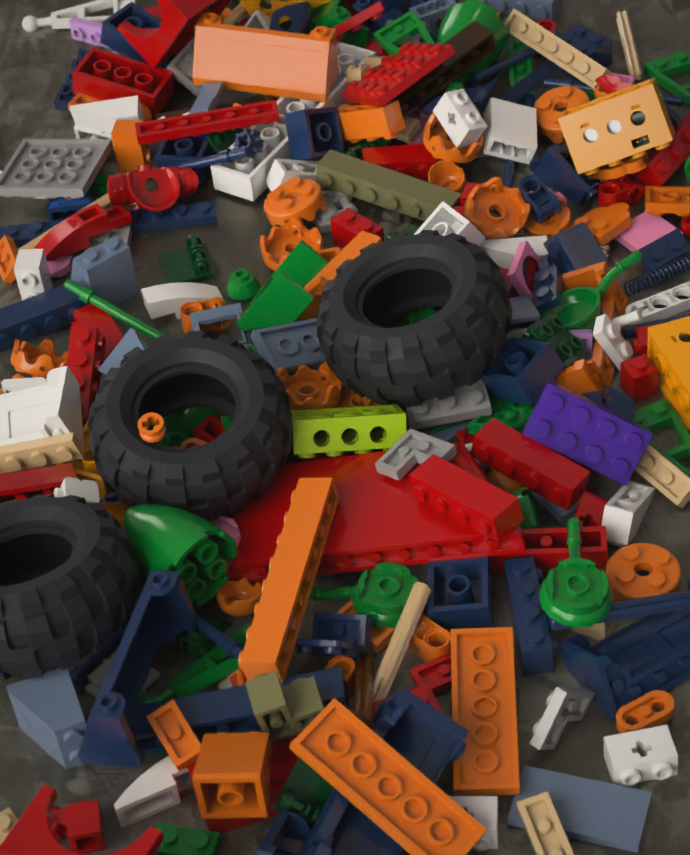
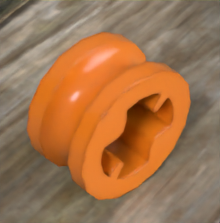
[137,412,166,443]

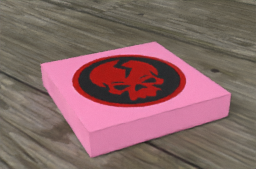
[507,241,540,303]

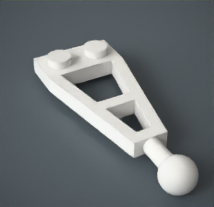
[22,0,136,32]

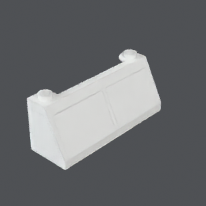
[0,366,84,446]

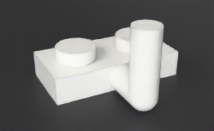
[593,310,642,371]

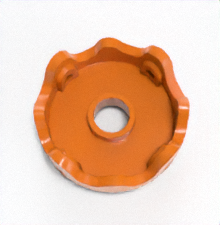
[533,86,590,144]
[423,112,485,163]
[264,177,327,227]
[464,177,530,240]
[260,217,324,271]
[10,339,68,380]
[276,362,342,411]
[605,543,681,602]

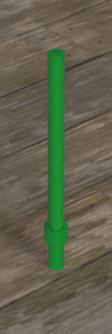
[64,279,172,340]

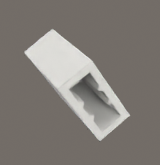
[483,97,537,165]

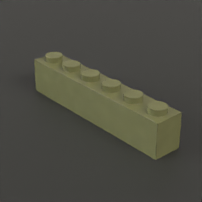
[316,149,461,221]

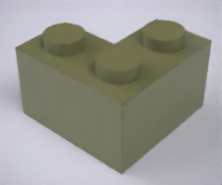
[245,672,325,743]

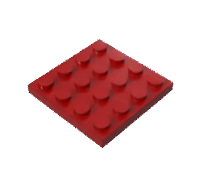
[340,41,456,107]

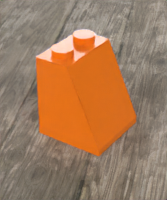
[192,731,273,819]

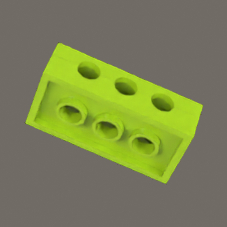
[291,404,407,458]

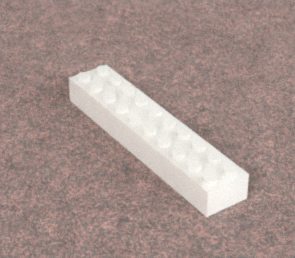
[211,41,376,201]

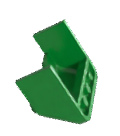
[305,0,369,48]
[235,240,329,332]

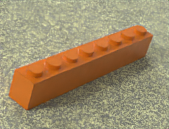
[238,478,340,683]

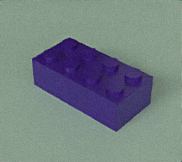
[522,379,653,486]

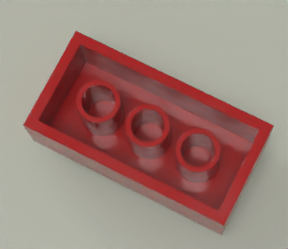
[72,47,174,119]

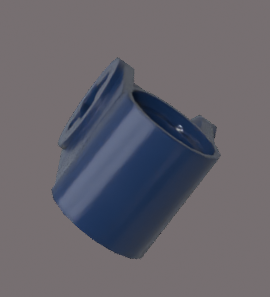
[519,175,562,224]

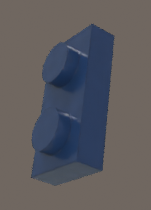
[638,228,690,275]

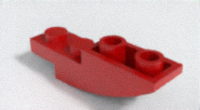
[34,204,132,262]

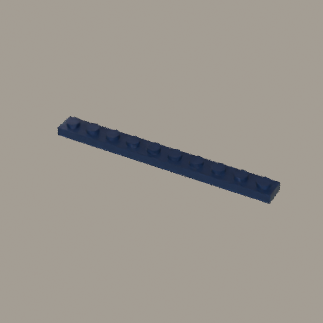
[0,201,217,248]

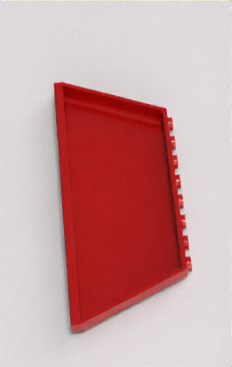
[214,443,526,583]

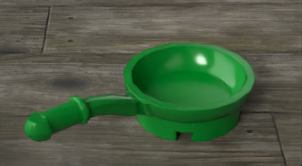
[541,250,643,331]
[539,517,614,628]
[309,562,418,628]

